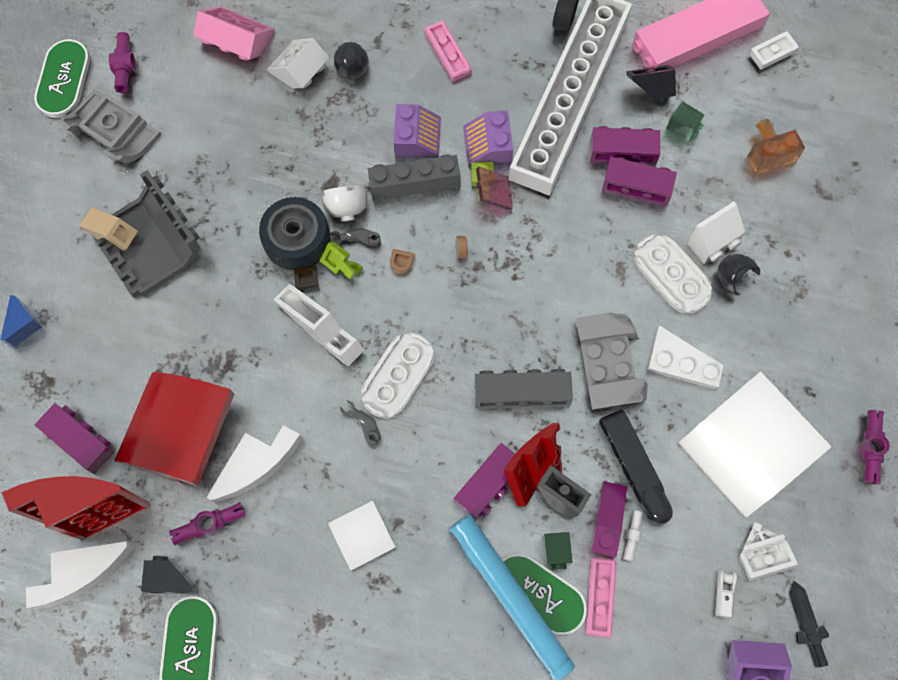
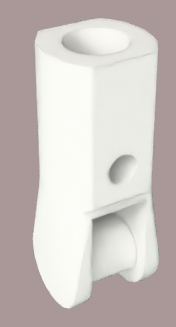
[715,569,737,618]

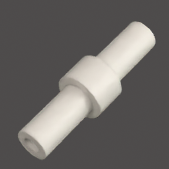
[623,510,643,562]

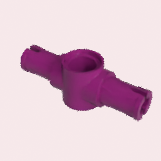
[108,32,136,93]
[858,410,890,485]
[169,502,246,545]

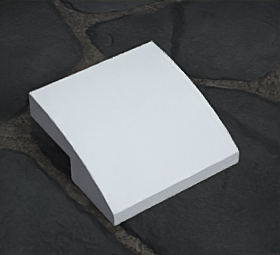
[328,500,396,570]

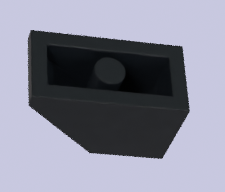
[626,65,676,101]
[141,556,198,594]

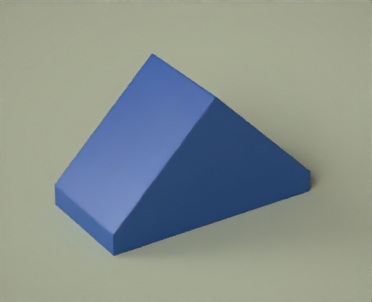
[0,295,42,347]

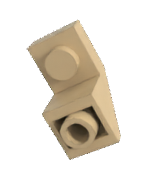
[78,207,138,251]

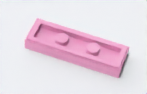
[424,20,472,82]
[585,557,617,638]

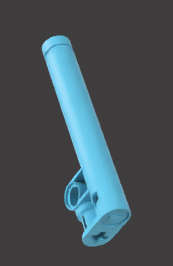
[448,514,575,680]

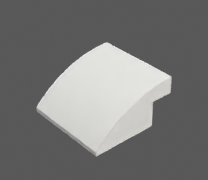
[678,371,831,518]

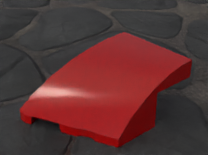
[504,423,562,507]

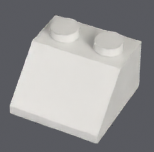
[267,38,330,89]
[687,201,745,264]

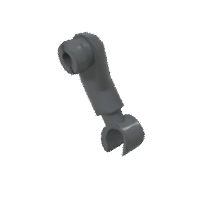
[330,228,381,247]
[340,400,381,445]

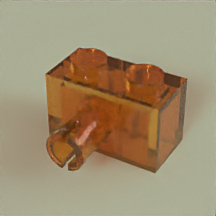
[748,119,805,174]

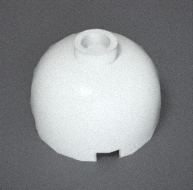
[321,185,367,222]

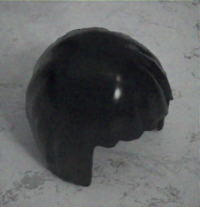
[334,42,369,79]
[718,254,760,295]

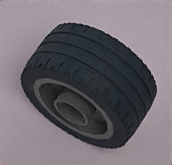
[259,197,330,270]

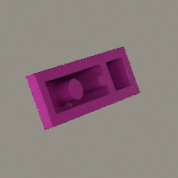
[588,481,627,559]

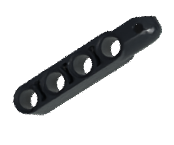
[599,409,673,525]

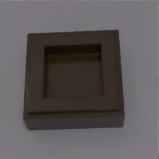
[293,266,320,292]

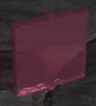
[476,167,513,210]

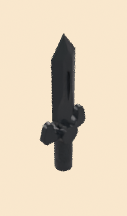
[790,581,829,668]

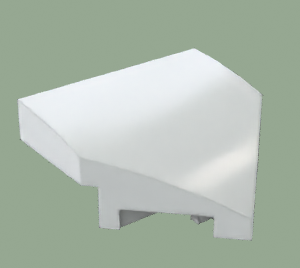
[739,522,798,582]

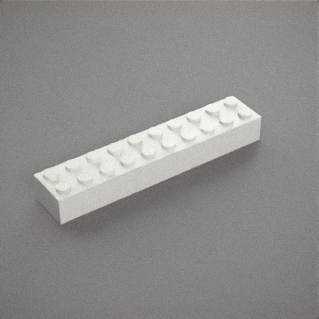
[509,0,632,196]

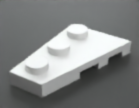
[647,325,724,390]

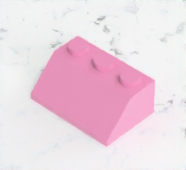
[193,6,275,61]

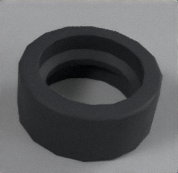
[552,0,579,32]

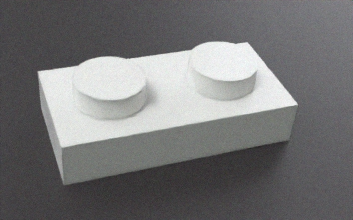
[749,31,799,70]

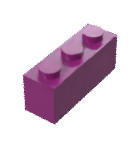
[590,126,660,165]
[602,157,677,206]
[34,403,114,474]
[453,443,515,521]

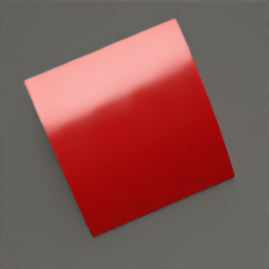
[114,372,235,486]
[1,476,151,541]

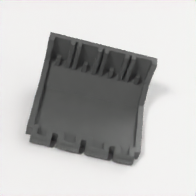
[92,170,200,297]

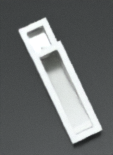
[273,284,364,367]
[206,425,303,504]
[26,541,134,610]

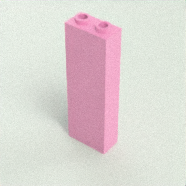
[633,0,770,68]

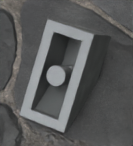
[537,465,592,520]

